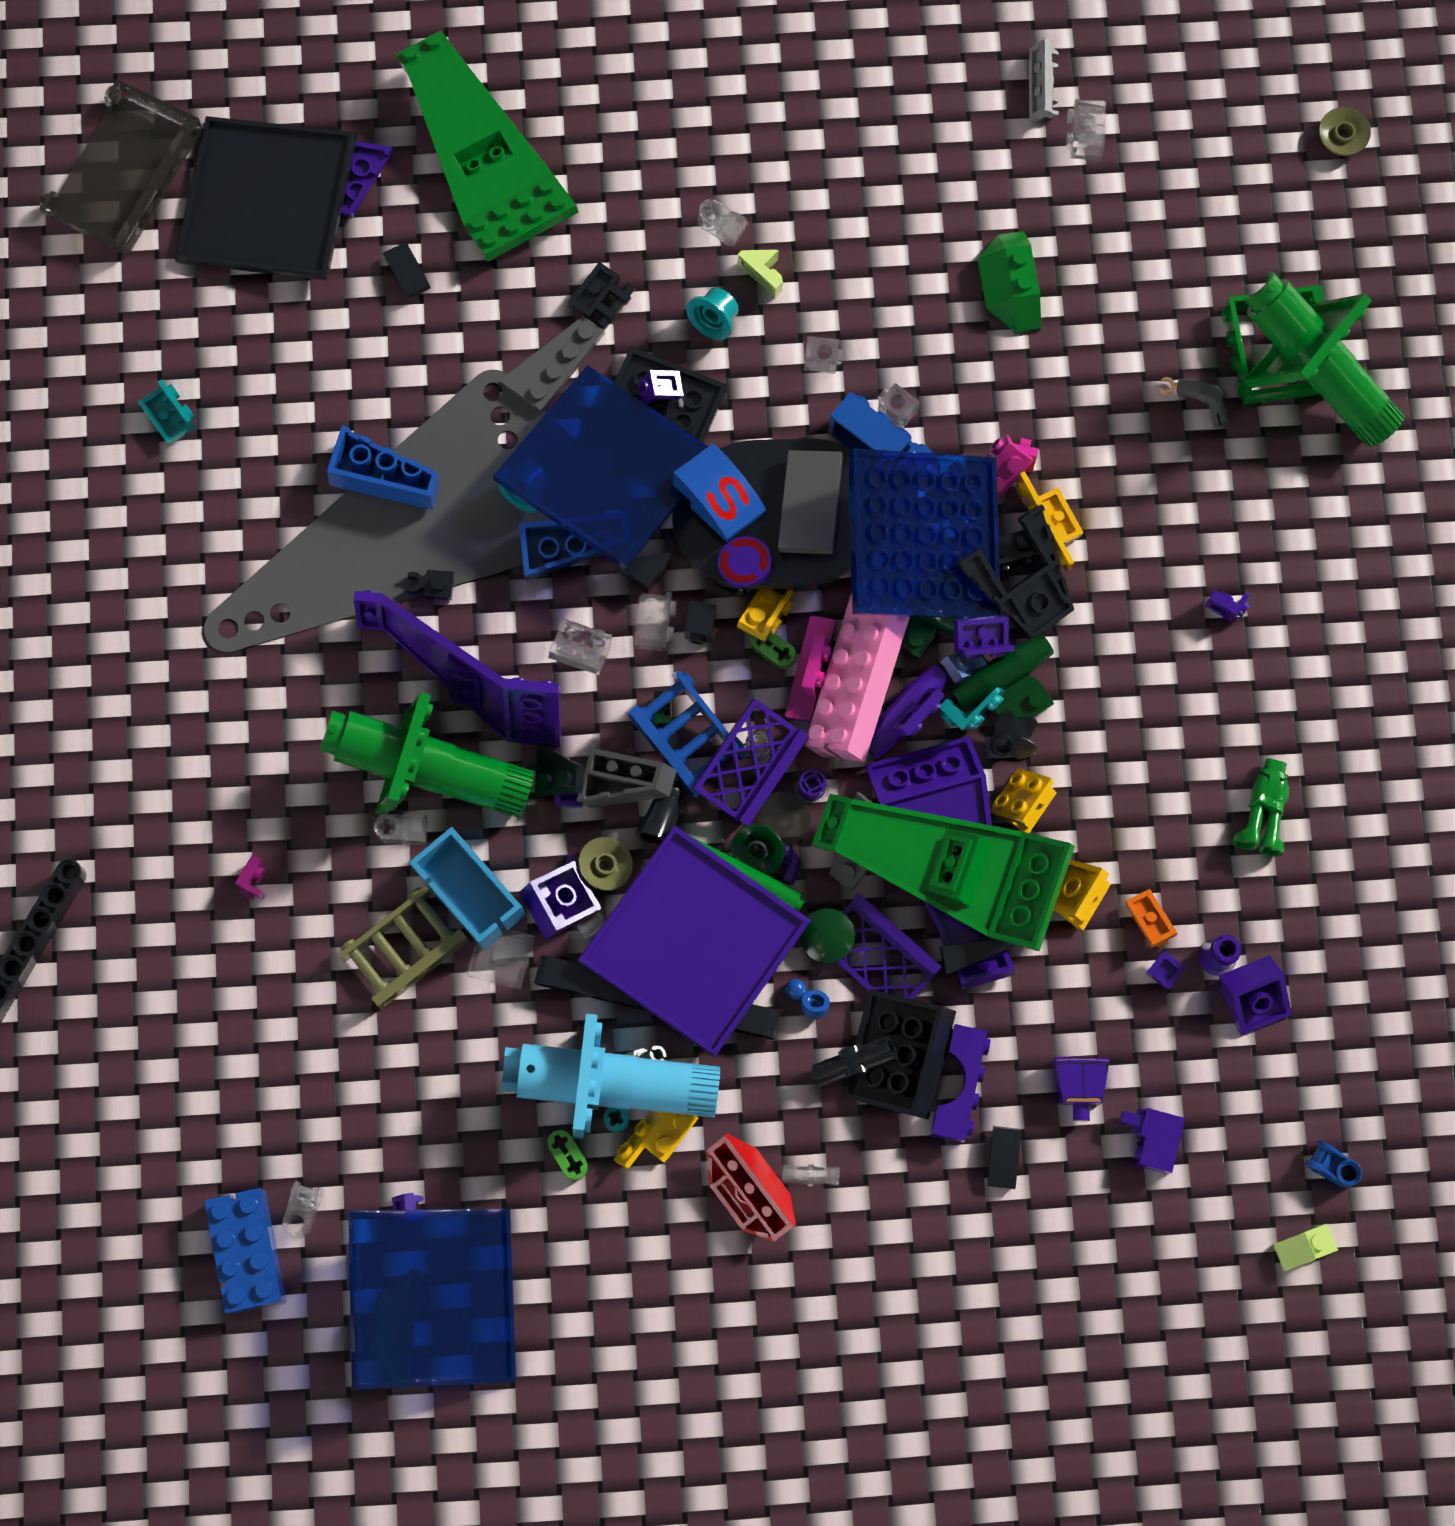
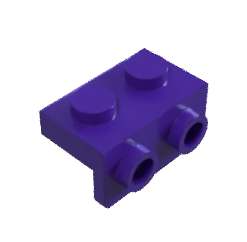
[954,615,1014,659]

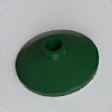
[731,824,785,875]

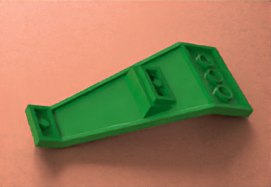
[395,30,579,262]

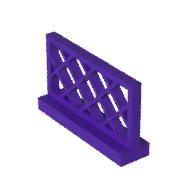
[692,698,809,826]
[837,893,942,999]

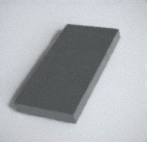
[778,450,843,554]

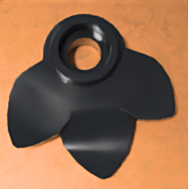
[989,711,1039,759]

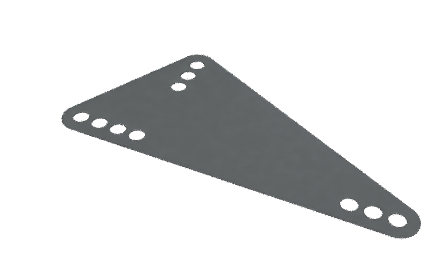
[204,370,638,652]

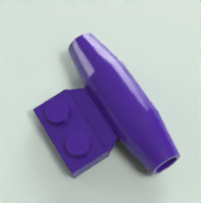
[868,665,949,759]

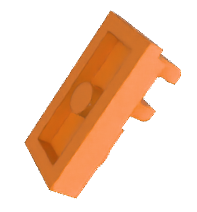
[1125,889,1177,948]

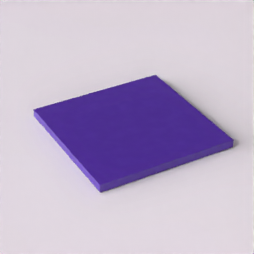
[577,825,811,1058]

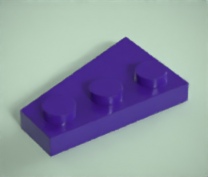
[341,141,393,219]

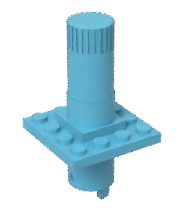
[500,1014,720,1140]

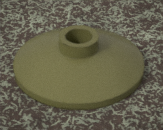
[1319,107,1371,156]
[578,837,633,891]

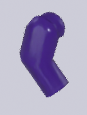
[781,844,801,885]

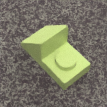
[738,250,783,298]
[1273,1224,1338,1271]

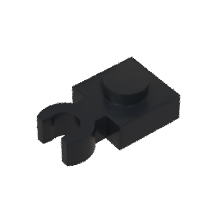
[406,570,455,600]

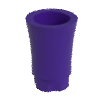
[1199,935,1241,976]

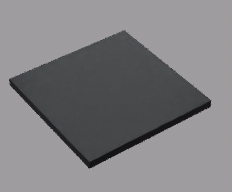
[174,116,357,280]

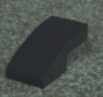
[383,242,431,300]
[987,1126,1021,1189]

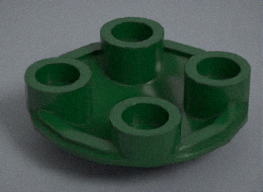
[800,908,855,963]

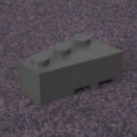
[577,748,677,808]

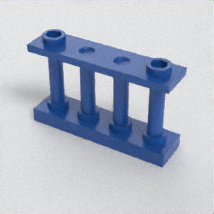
[625,670,747,797]

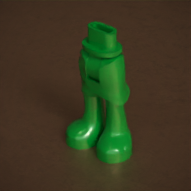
[1232,758,1290,857]

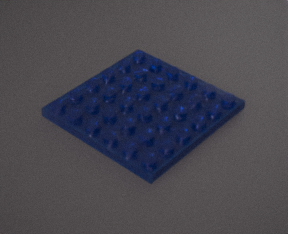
[848,448,1001,618]

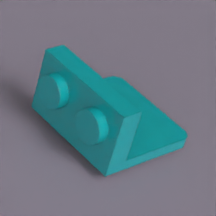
[940,687,1005,730]

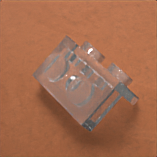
[548,619,612,675]

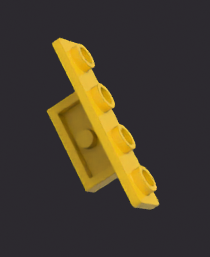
[1016,471,1083,572]
[614,1111,698,1169]

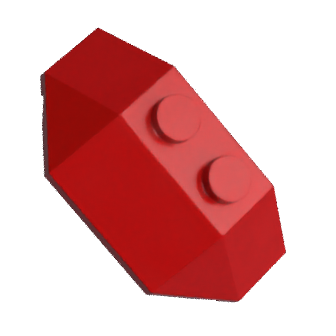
[706,1133,796,1242]

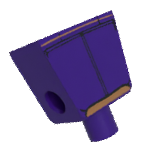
[1053,1057,1109,1122]

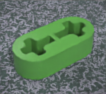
[750,633,796,669]
[548,1130,588,1180]

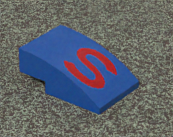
[673,443,766,542]

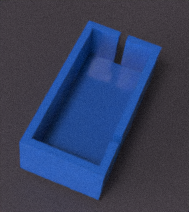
[828,392,934,497]
[204,1188,286,1314]

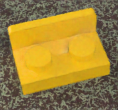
[737,589,794,642]

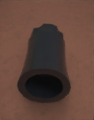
[635,786,685,846]

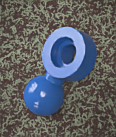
[784,979,830,1019]

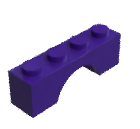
[930,1024,991,1143]

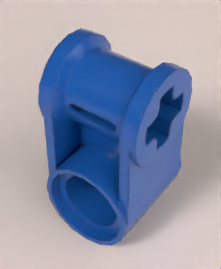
[1304,1140,1362,1188]

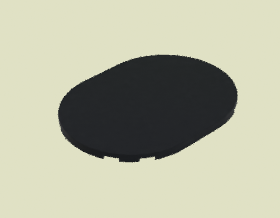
[672,438,886,590]

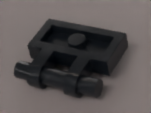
[568,262,635,330]

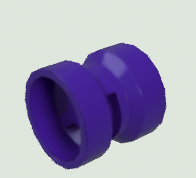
[798,769,826,801]

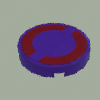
[718,536,772,589]

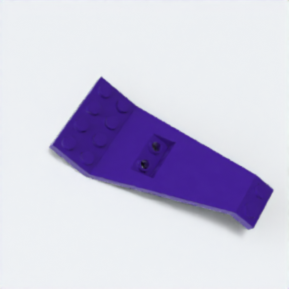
[353,590,562,747]
[865,736,1015,990]

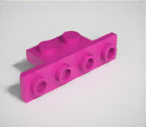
[785,616,836,723]

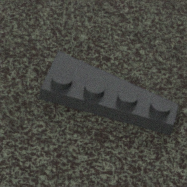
[499,316,605,414]

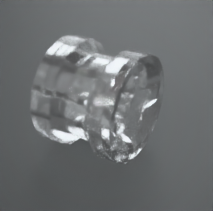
[745,730,770,761]

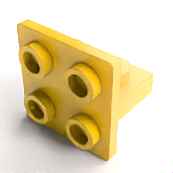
[990,768,1057,833]

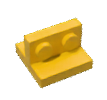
[1053,860,1111,930]

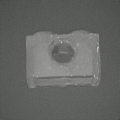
[1066,99,1106,160]

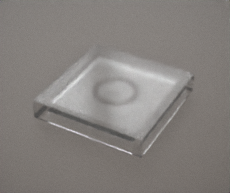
[467,928,535,990]

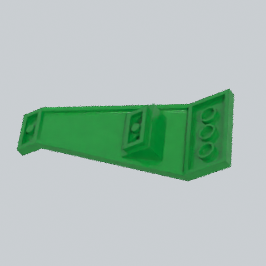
[812,794,1075,951]

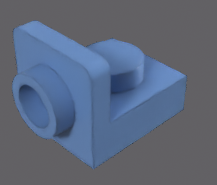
[941,653,988,684]

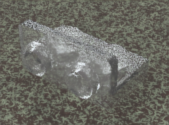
[634,592,677,651]

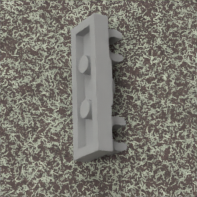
[1029,39,1059,122]

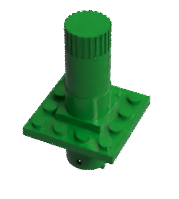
[1243,271,1404,447]
[319,692,534,818]

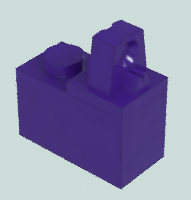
[1119,1108,1185,1175]

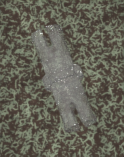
[782,1164,840,1186]

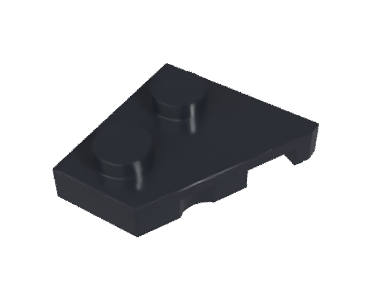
[534,744,584,798]

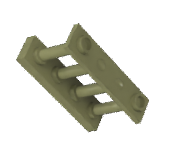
[338,886,469,1010]

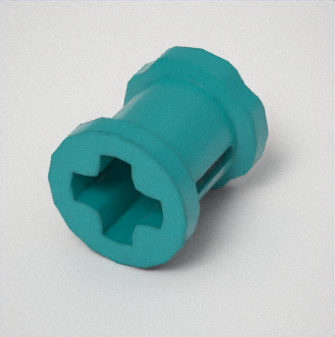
[603,1108,629,1133]

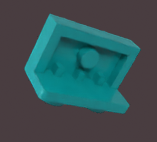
[138,379,195,446]

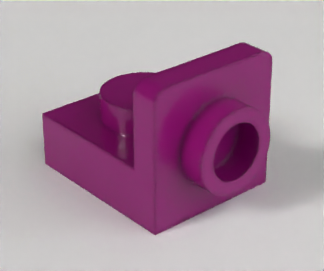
[235,854,266,901]

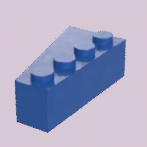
[327,425,440,510]

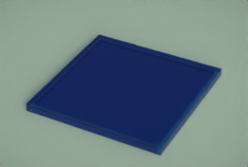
[493,365,708,570]
[348,1209,516,1390]

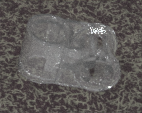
[698,199,749,246]
[374,814,427,845]
[282,1181,323,1239]

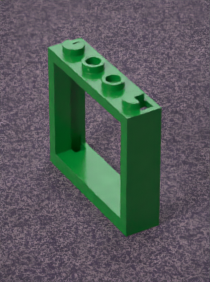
[1221,285,1325,405]

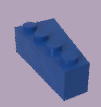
[519,513,630,581]

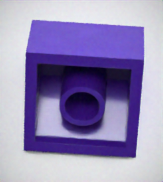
[519,861,601,940]
[1219,955,1292,1035]

